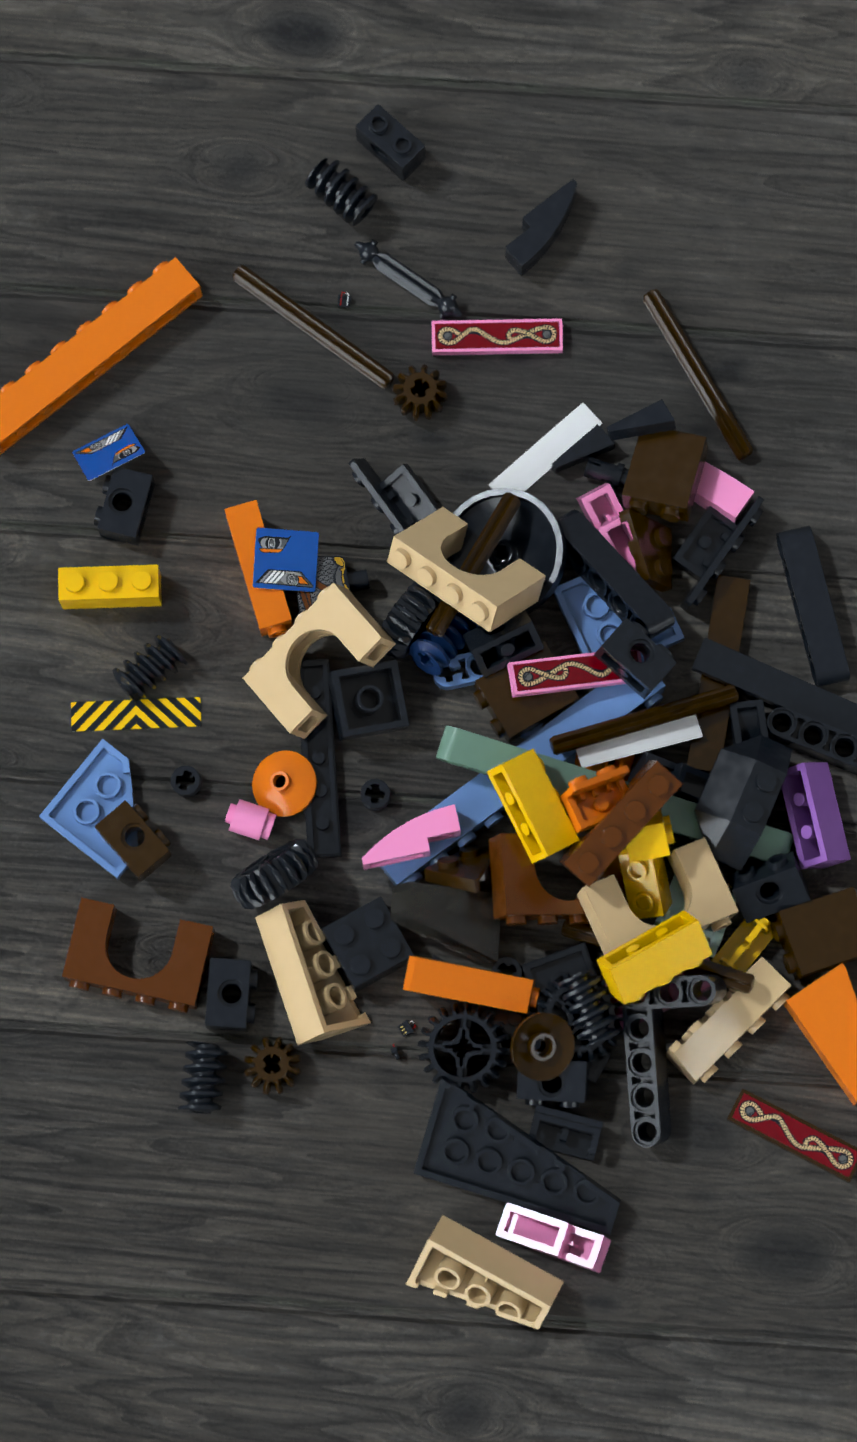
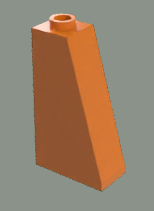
[224,500,293,638]
[403,956,540,1014]
[783,963,857,1106]

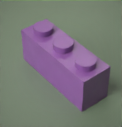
[781,762,851,869]

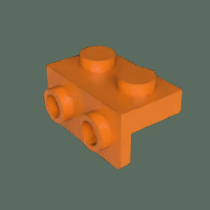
[559,765,630,833]

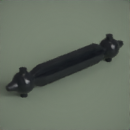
[354,239,463,319]

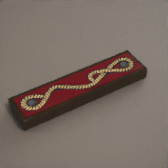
[726,1088,857,1183]

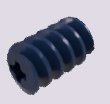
[409,611,479,676]

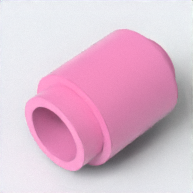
[225,799,277,841]

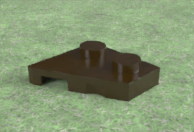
[619,509,673,592]
[424,845,491,893]

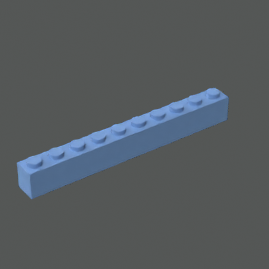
[381,654,666,890]

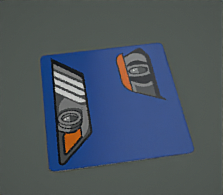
[72,424,145,481]
[253,528,319,592]

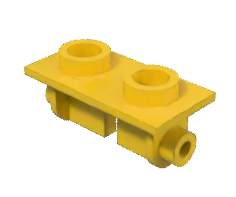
[711,917,774,972]

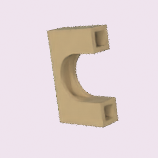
[387,507,546,632]
[243,583,396,739]
[577,837,739,955]

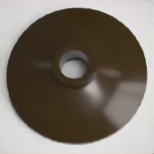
[511,1012,575,1081]

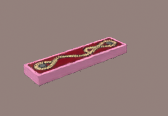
[432,319,563,356]
[507,650,642,698]

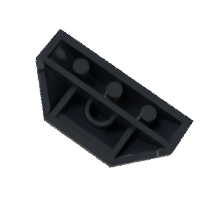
[694,735,792,872]

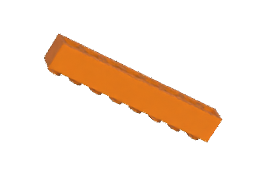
[0,257,202,455]

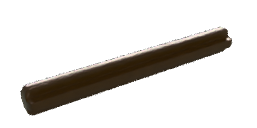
[426,492,521,637]

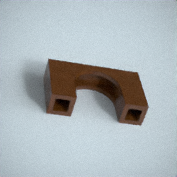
[558,760,682,887]
[489,833,628,926]
[62,897,215,1013]

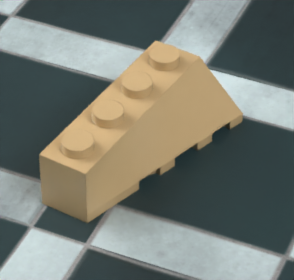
[255,900,371,1045]
[666,957,791,1085]
[406,1215,564,1329]

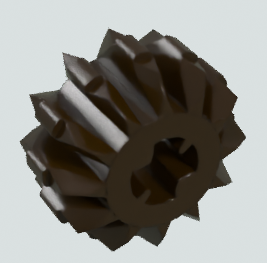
[393,364,448,421]
[244,1037,301,1095]

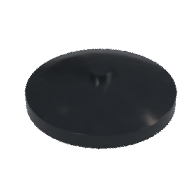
[446,488,567,614]

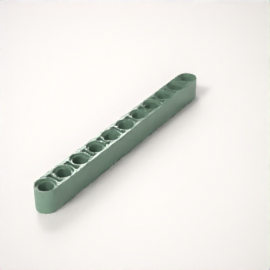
[436,726,794,862]

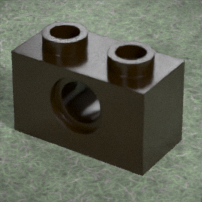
[94,800,172,882]

